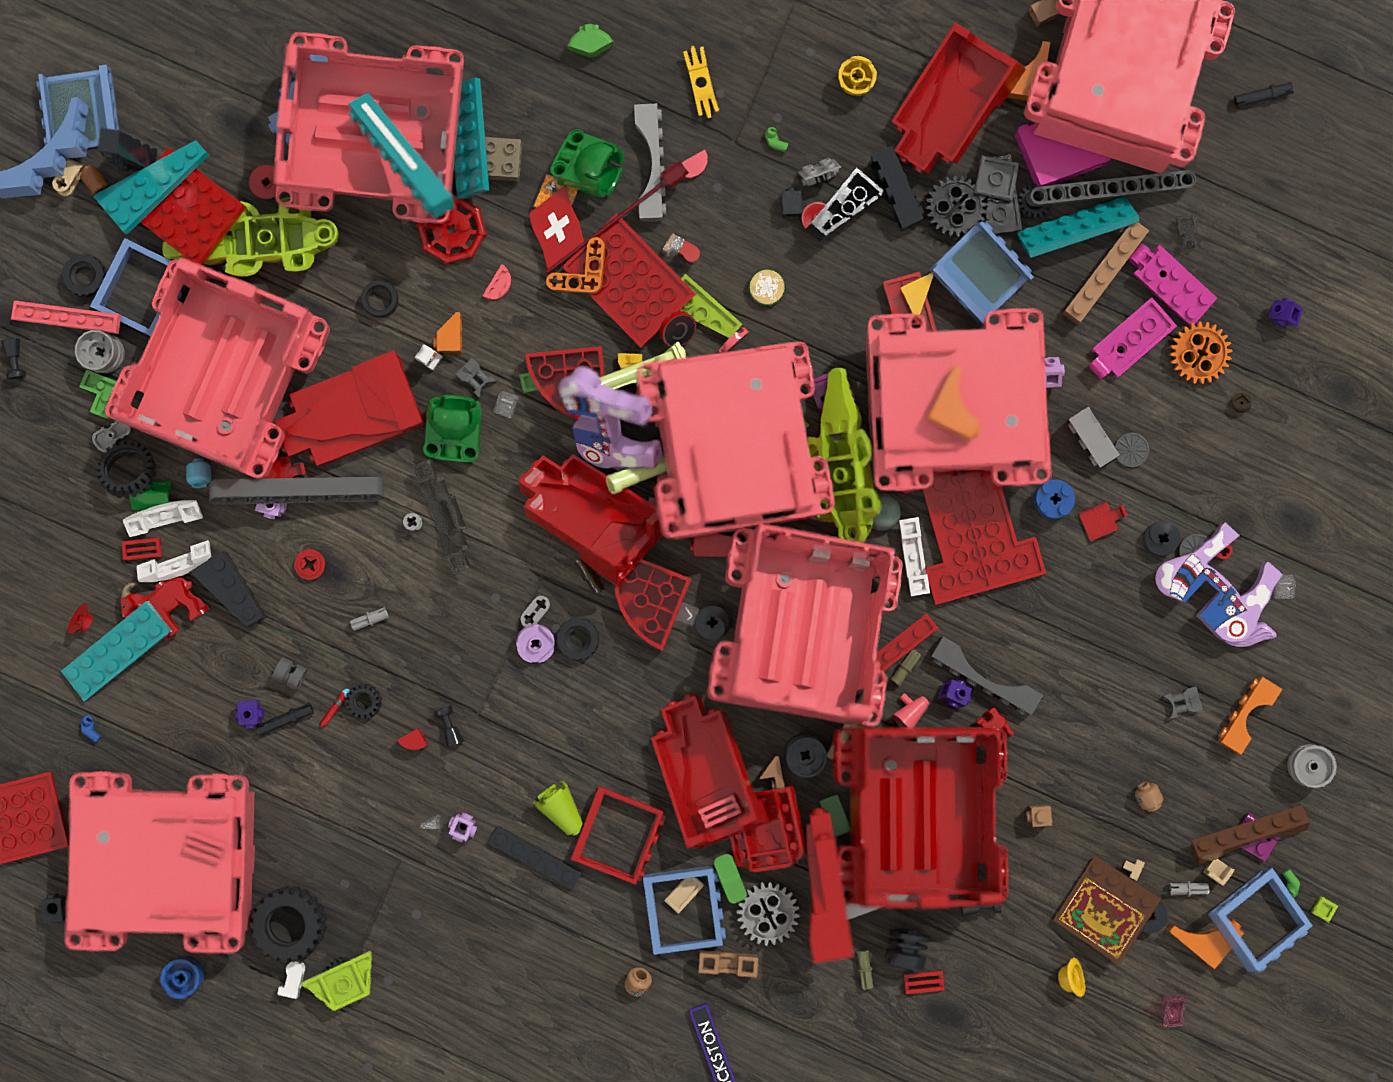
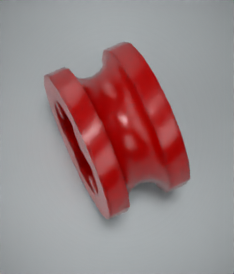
[1215,544,1232,560]

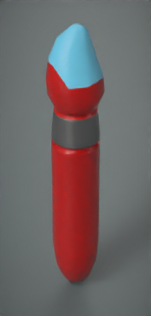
[320,689,349,728]

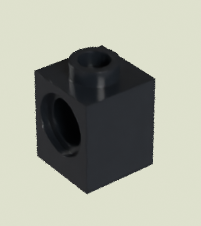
[781,188,802,218]
[41,893,66,924]

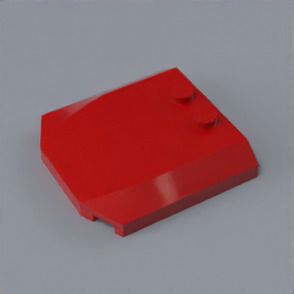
[730,786,807,872]

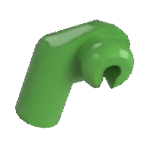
[765,127,789,153]
[1282,868,1300,898]

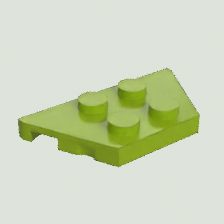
[302,950,372,1011]

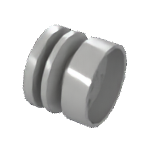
[75,330,125,374]

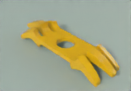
[683,46,719,118]

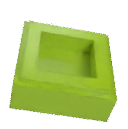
[1311,896,1338,923]

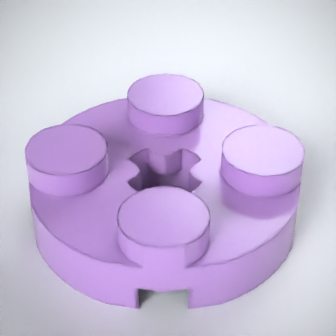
[516,623,555,663]

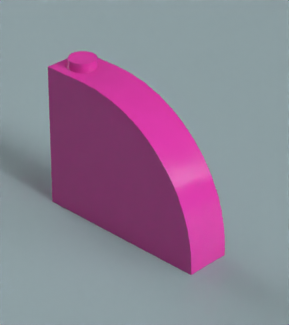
[1014,123,1111,187]

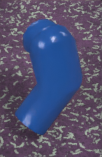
[81,715,101,743]

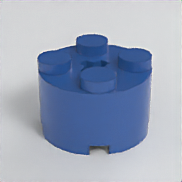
[1033,480,1075,519]
[160,956,204,998]

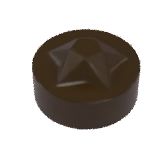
[1232,393,1252,413]

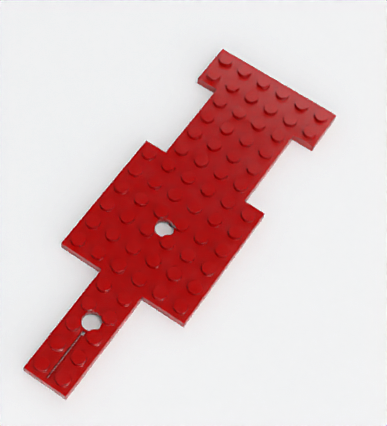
[874,272,1046,605]

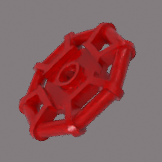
[416,194,487,265]

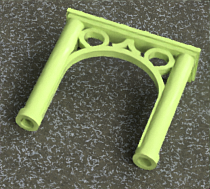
[600,342,686,495]

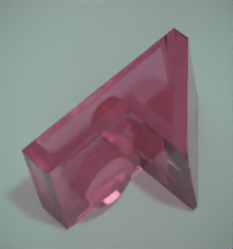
[1161,995,1186,1027]

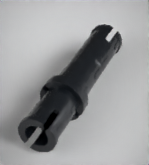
[1234,82,1294,108]
[256,702,314,736]

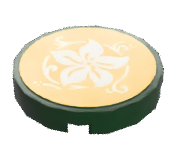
[748,268,786,307]

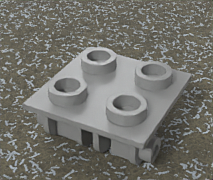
[798,158,841,186]

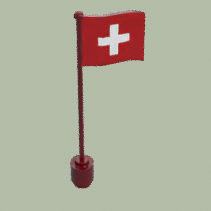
[529,161,689,275]

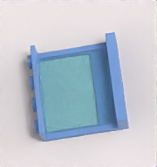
[37,65,119,148]
[929,221,1034,325]

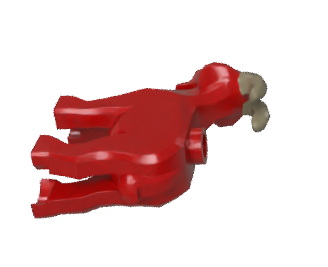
[121,577,210,641]

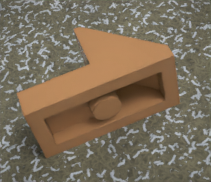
[759,755,784,789]

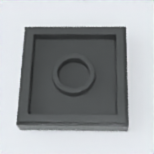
[974,155,1019,201]

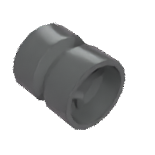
[272,657,308,691]

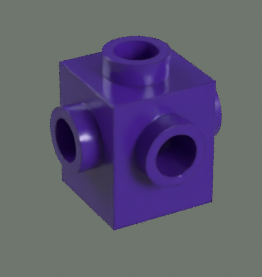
[1268,298,1303,327]
[938,679,972,709]
[235,700,264,728]

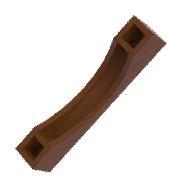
[1190,805,1310,865]

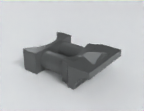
[456,357,496,398]
[1162,686,1203,719]

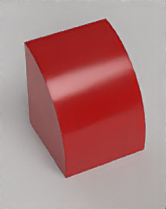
[398,728,429,750]

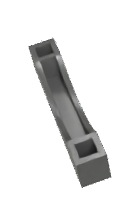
[930,636,1043,716]

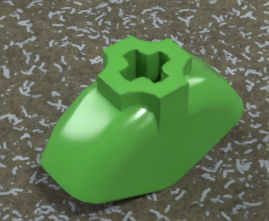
[567,24,614,57]
[714,854,747,903]

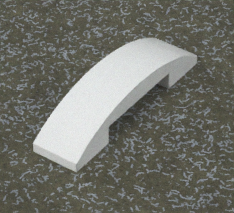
[123,500,203,537]
[899,517,930,596]
[137,540,211,582]

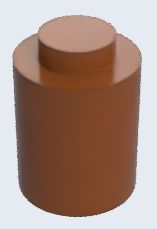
[80,165,109,196]

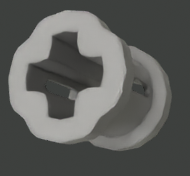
[403,513,423,531]

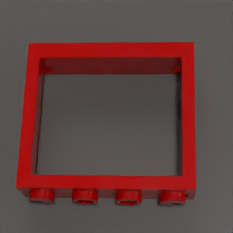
[571,786,666,884]

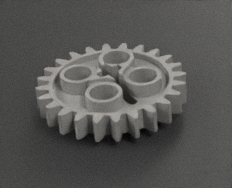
[737,882,800,946]

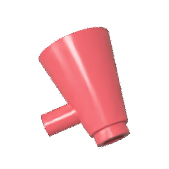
[892,693,930,728]

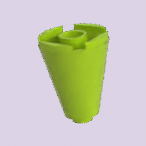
[533,781,583,836]

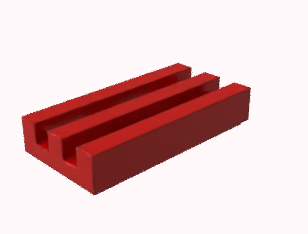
[121,538,163,561]
[903,970,944,994]

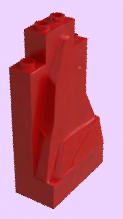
[891,22,1026,174]
[275,350,426,467]
[519,454,663,586]
[651,694,769,849]
[806,807,853,963]

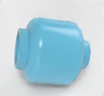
[186,459,212,488]

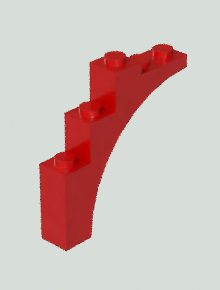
[649,472,741,557]

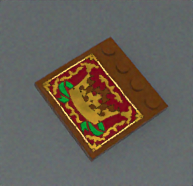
[1053,856,1162,965]

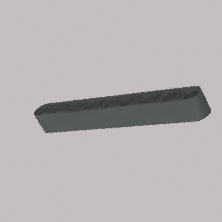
[1026,170,1196,207]
[209,477,384,505]

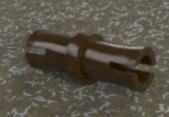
[574,559,605,595]

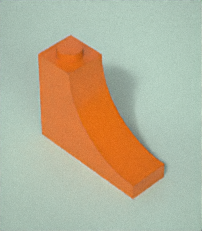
[1007,41,1050,101]
[927,365,981,441]
[1166,919,1244,969]

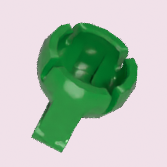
[551,129,624,197]
[423,395,482,462]

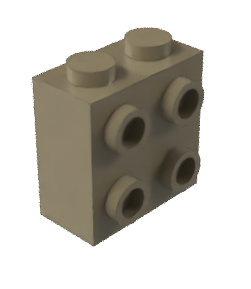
[485,137,522,181]

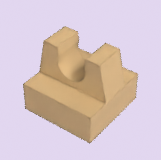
[1123,859,1145,880]

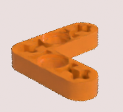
[546,237,605,294]

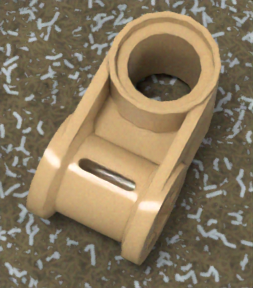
[52,158,85,196]

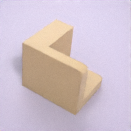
[1203,859,1234,886]

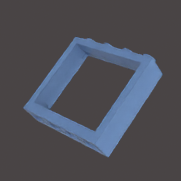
[90,238,183,336]
[643,865,726,954]
[1208,868,1312,973]

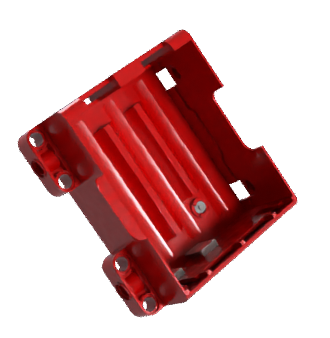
[833,727,1009,908]

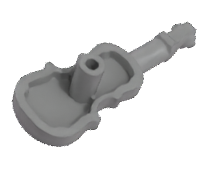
[92,421,131,452]

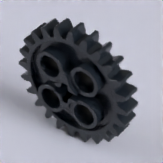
[925,175,988,238]

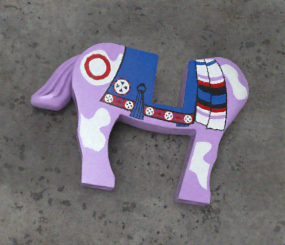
[559,367,663,472]
[1156,523,1283,647]

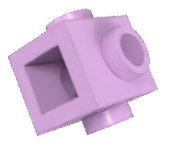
[1044,357,1065,388]
[255,503,287,519]
[448,812,477,842]

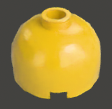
[838,56,877,96]

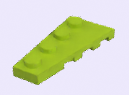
[681,274,743,338]

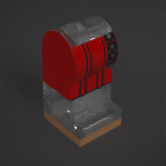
[663,233,700,264]

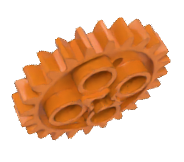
[1169,321,1232,384]

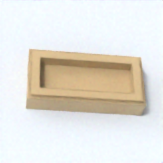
[664,877,704,914]

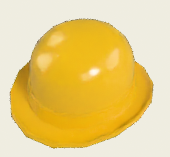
[1058,957,1086,997]

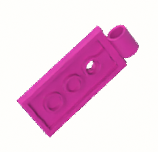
[1128,243,1217,326]
[1088,298,1177,380]

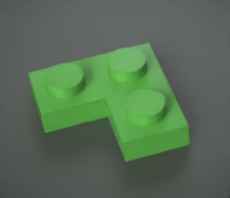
[79,369,117,419]

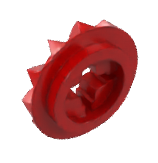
[294,549,325,580]

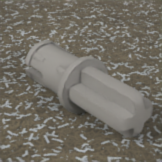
[350,607,389,630]
[1169,881,1209,897]

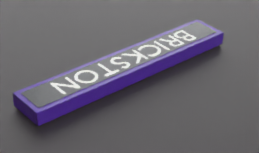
[689,1003,736,1082]

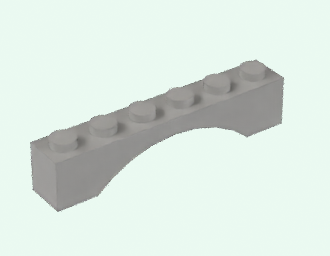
[634,104,666,222]

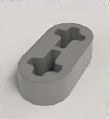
[521,596,550,627]

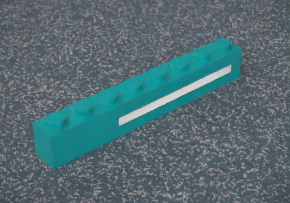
[348,93,454,219]

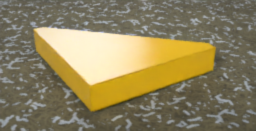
[900,273,934,315]

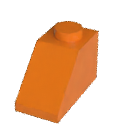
[434,312,462,353]

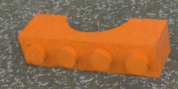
[1218,677,1282,755]

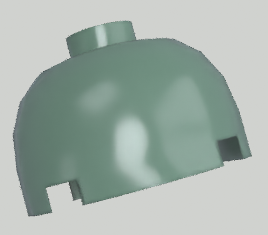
[872,493,901,531]

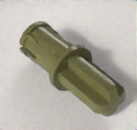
[890,650,921,686]
[856,950,873,990]

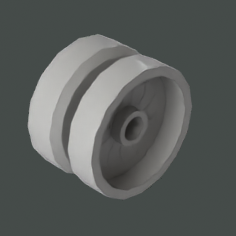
[1287,744,1337,788]

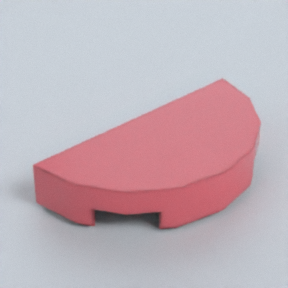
[682,150,707,179]
[482,264,511,300]
[717,328,749,354]

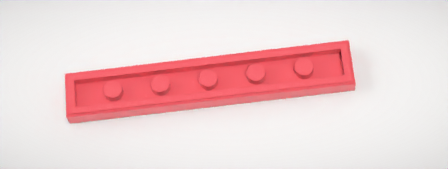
[11,301,121,334]

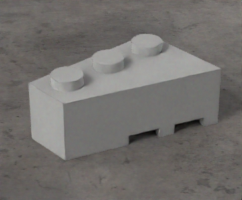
[1067,407,1120,467]

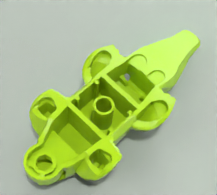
[162,197,338,277]
[807,368,882,543]

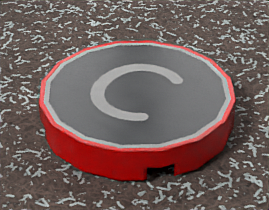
[660,311,697,347]

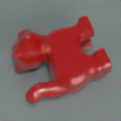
[974,707,1014,736]

